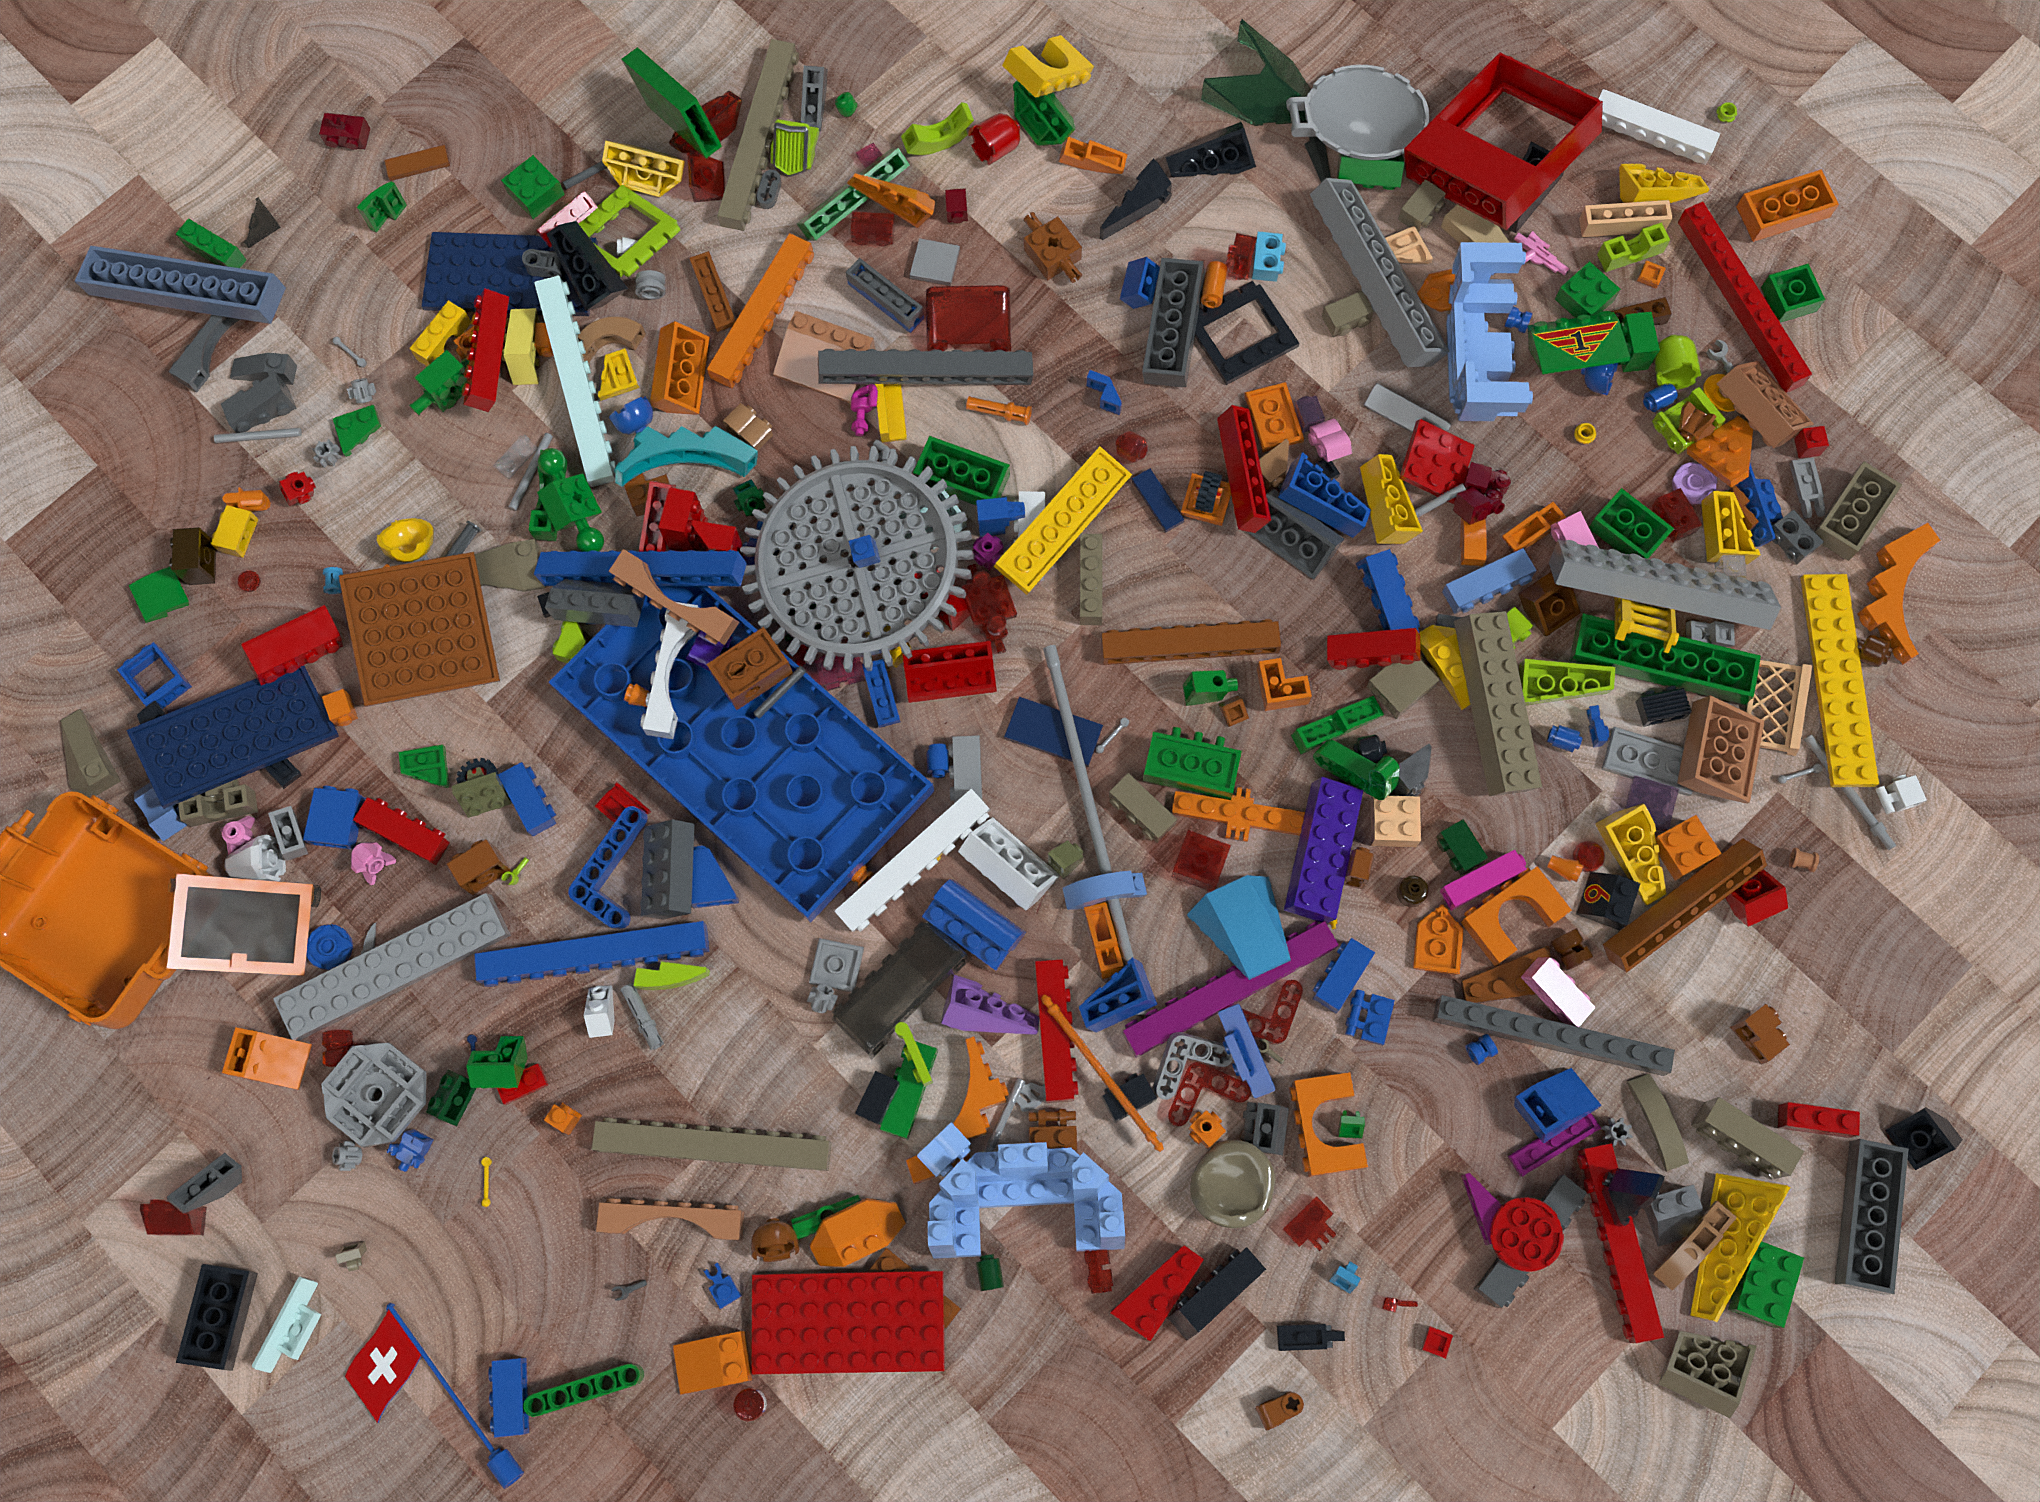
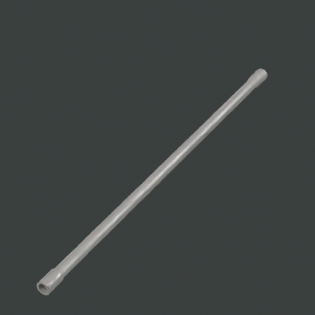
[1043,645,1149,1016]

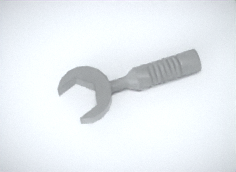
[1706,340,1734,373]

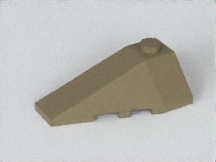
[475,539,546,592]
[60,709,121,798]

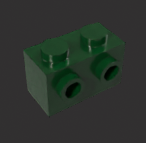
[426,1069,476,1127]

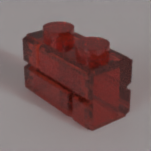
[850,212,895,247]

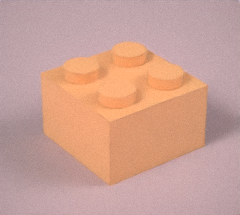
[1370,796,1421,847]

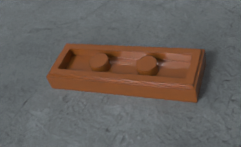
[385,145,450,181]

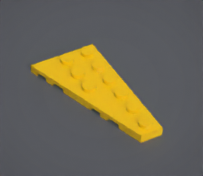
[1690,1173,1790,1322]

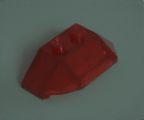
[669,91,742,155]

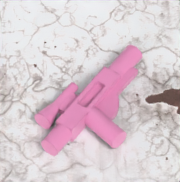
[1514,231,1570,276]

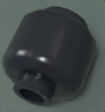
[1353,734,1387,764]

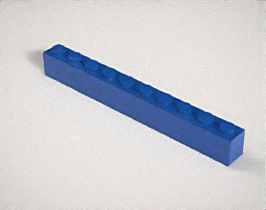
[534,550,747,586]
[475,921,710,987]

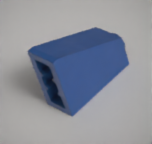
[692,846,739,908]

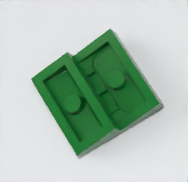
[357,181,407,233]
[129,567,189,623]

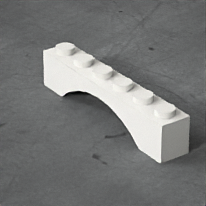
[641,602,699,739]

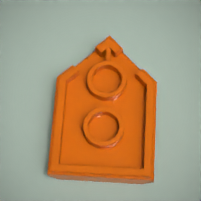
[1417,269,1455,312]
[1413,904,1464,975]

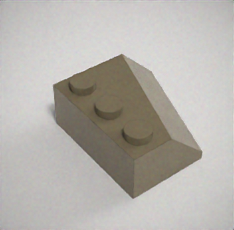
[1659,1331,1757,1418]

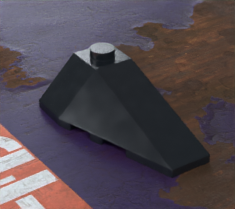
[1165,122,1256,177]
[1100,158,1172,240]
[1602,1168,1665,1227]

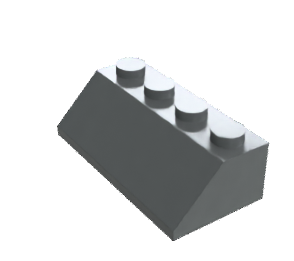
[1246,489,1344,580]
[545,579,646,627]

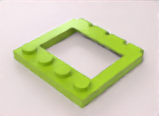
[579,185,681,277]

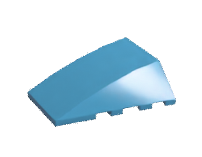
[1187,875,1291,980]

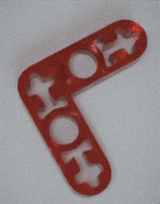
[1242,979,1303,1045]
[1168,1062,1251,1127]

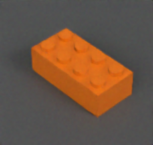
[1736,169,1839,242]

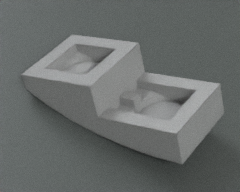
[1686,620,1735,647]

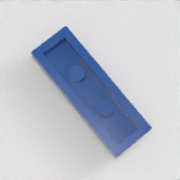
[862,659,900,728]

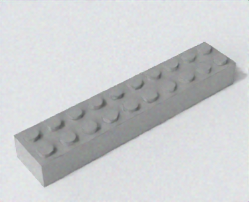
[1310,178,1450,367]
[1549,540,1781,630]
[273,893,511,1040]

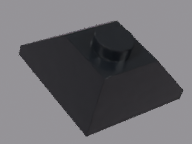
[1885,1107,1963,1170]

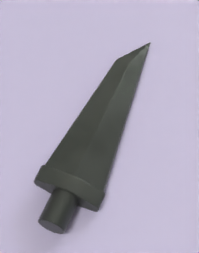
[1304,136,1331,183]

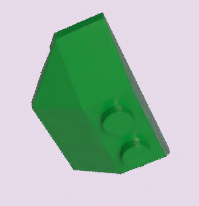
[1013,81,1076,146]

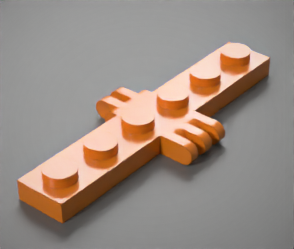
[1172,787,1305,842]

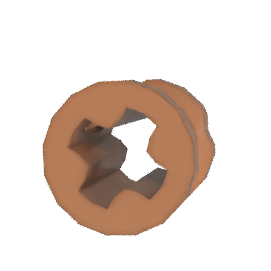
[1789,848,1819,873]

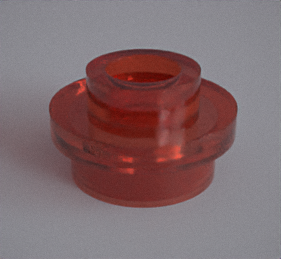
[238,571,261,592]

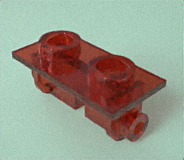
[1084,1249,1114,1294]

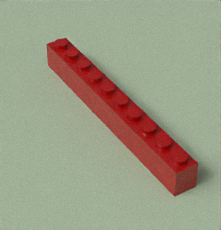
[1678,201,1812,393]

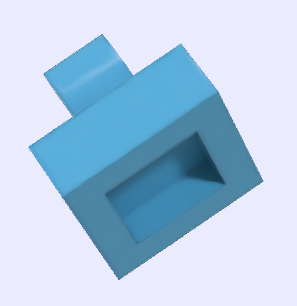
[1329,1261,1361,1294]

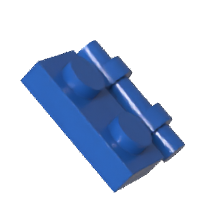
[1345,989,1395,1046]

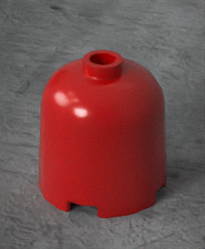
[968,113,1020,165]

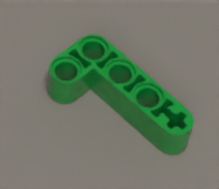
[1313,739,1400,800]

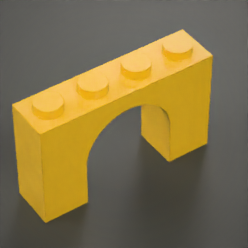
[1002,35,1094,98]

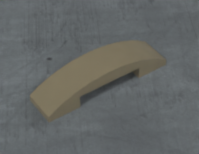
[1627,1074,1689,1171]

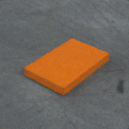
[1244,382,1304,452]

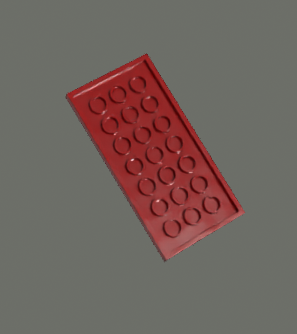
[752,1271,945,1375]

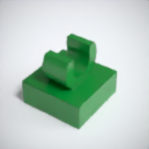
[1338,1110,1365,1139]

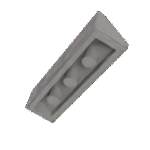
[1364,383,1451,433]

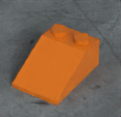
[673,1331,752,1395]

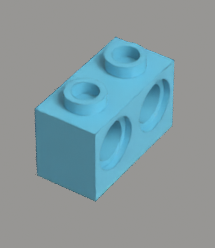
[1252,232,1286,282]

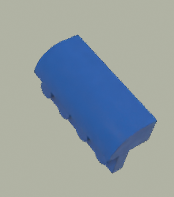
[922,879,1026,970]

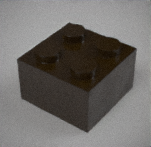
[169,527,216,586]

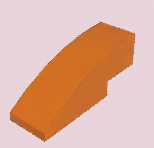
[1058,137,1128,174]
[1502,502,1566,552]
[1460,518,1487,566]
[1084,902,1124,979]

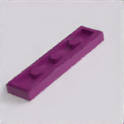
[1507,1113,1601,1177]

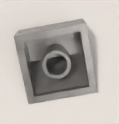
[1394,744,1432,797]
[1644,1184,1703,1247]

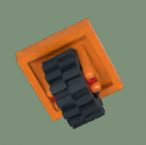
[1180,471,1231,526]

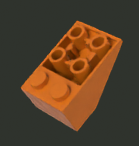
[222,1027,312,1090]

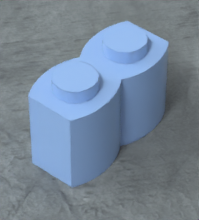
[917,1122,971,1177]

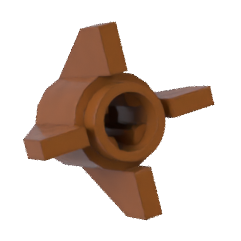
[1677,401,1717,443]

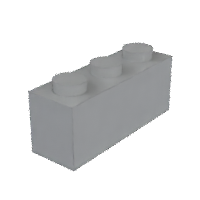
[948,735,982,802]

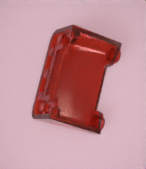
[926,285,1011,352]

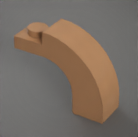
[578,317,646,363]

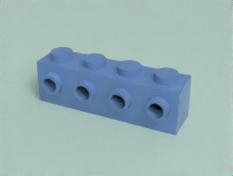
[1442,548,1537,614]

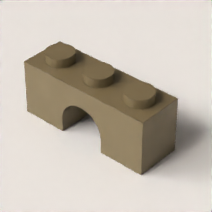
[178,784,258,827]

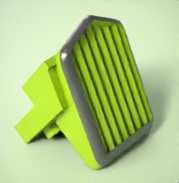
[770,119,819,177]

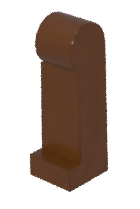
[1612,297,1672,325]

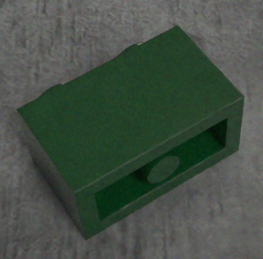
[1436,819,1488,875]

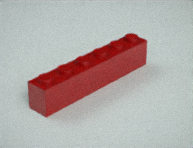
[462,288,509,412]
[1217,405,1271,533]
[1035,959,1079,1103]

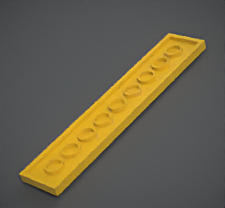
[1800,574,1879,787]

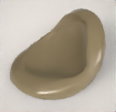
[1190,1140,1275,1228]

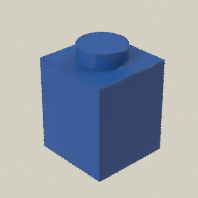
[849,535,881,568]

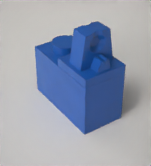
[976,497,1025,537]

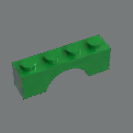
[528,450,568,541]

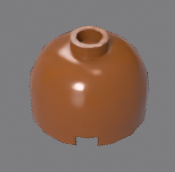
[751,1218,800,1262]

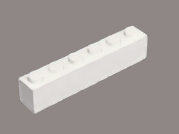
[1599,89,1721,165]

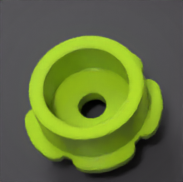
[1716,102,1737,123]

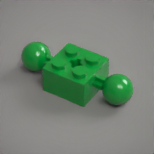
[537,448,604,552]

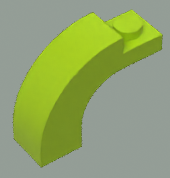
[901,102,974,155]

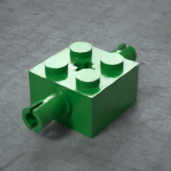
[409,350,469,416]

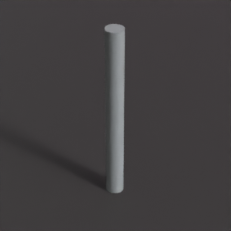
[214,428,302,443]
[508,433,553,511]

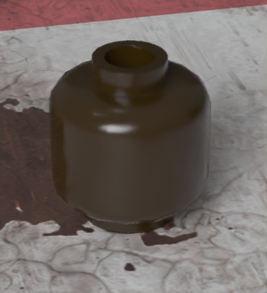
[1396,875,1429,907]

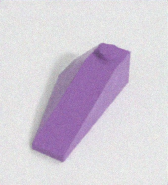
[941,975,1039,1035]

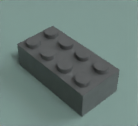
[640,819,694,920]

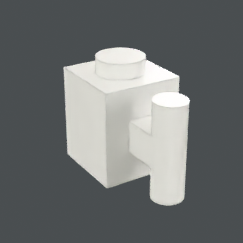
[1875,774,1927,815]

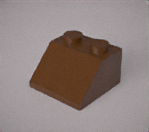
[1518,571,1581,637]

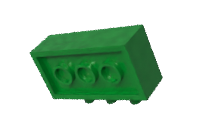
[1143,727,1242,800]

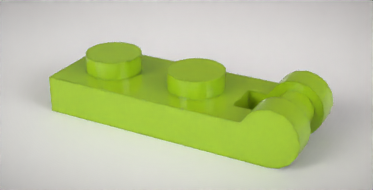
[895,1022,933,1086]

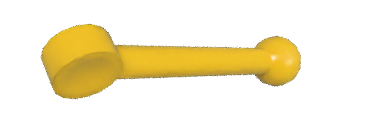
[481,1157,492,1207]

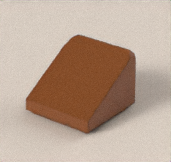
[1218,696,1249,727]

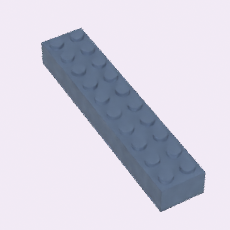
[75,246,286,324]

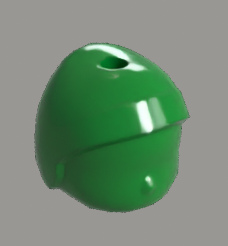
[835,92,858,118]

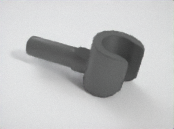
[612,1280,647,1301]

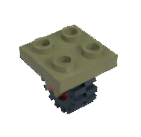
[451,758,511,818]

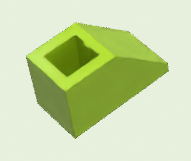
[552,621,587,663]

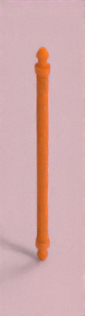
[1042,995,1164,1152]

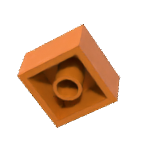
[1656,815,1722,881]

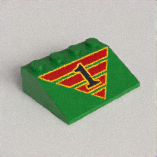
[1528,311,1630,374]

